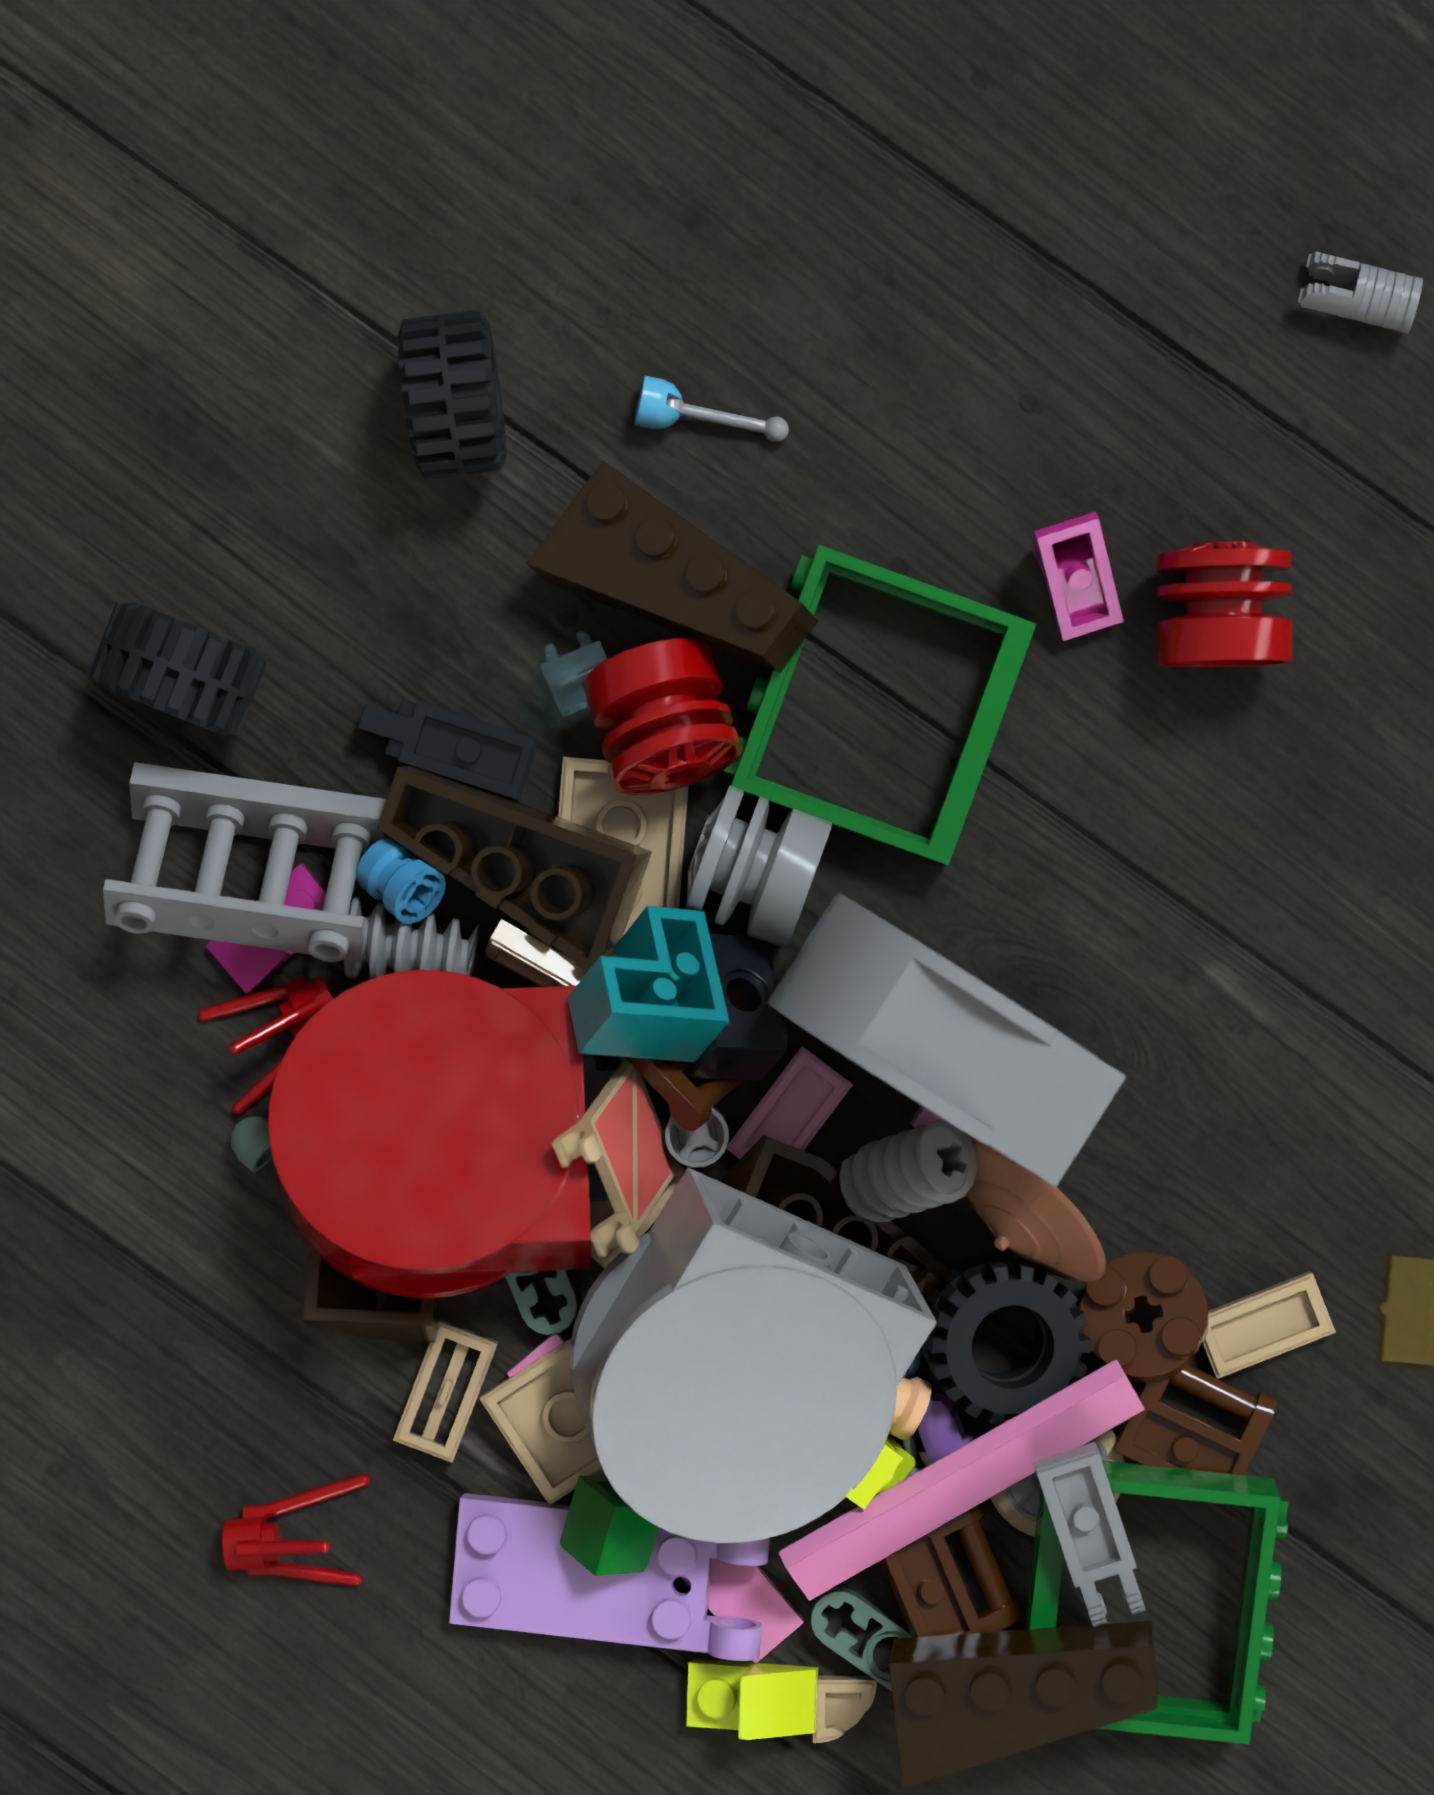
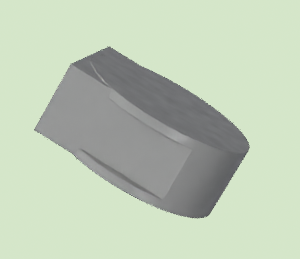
[767,892,1127,1187]
[570,1168,937,1543]

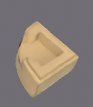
[812,1675,877,1743]

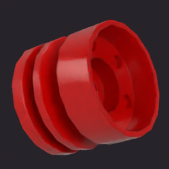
[1156,542,1293,667]
[582,638,743,795]

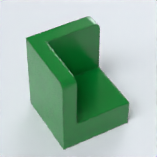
[560,1475,659,1576]

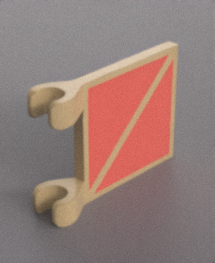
[552,1060,679,1258]

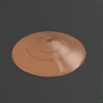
[965,1142,1106,1283]

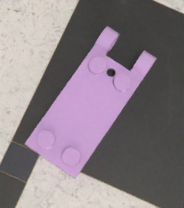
[449,1493,770,1661]

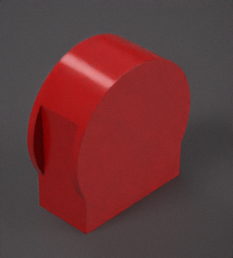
[268,970,591,1298]

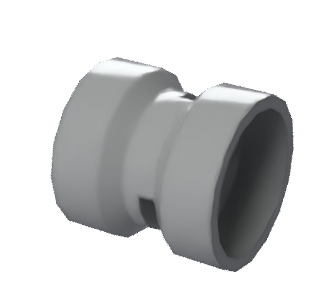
[665,1106,729,1167]

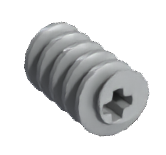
[344,896,480,980]
[839,1119,977,1223]

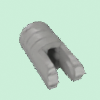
[1298,251,1423,334]

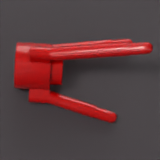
[198,975,334,1115]
[222,1474,370,1586]

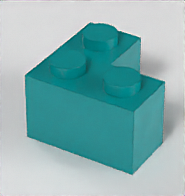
[567,906,729,1062]

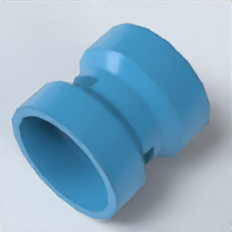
[356,836,446,924]

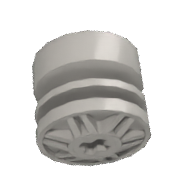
[685,785,832,949]

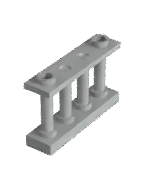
[103,762,388,962]

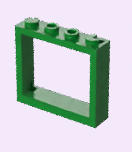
[723,545,1036,866]
[1024,1461,1288,1745]

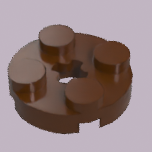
[1080,1252,1209,1383]

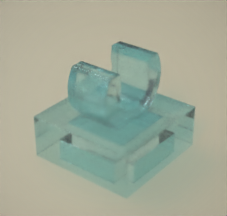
[540,631,608,717]

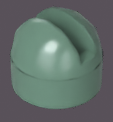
[231,1117,273,1172]

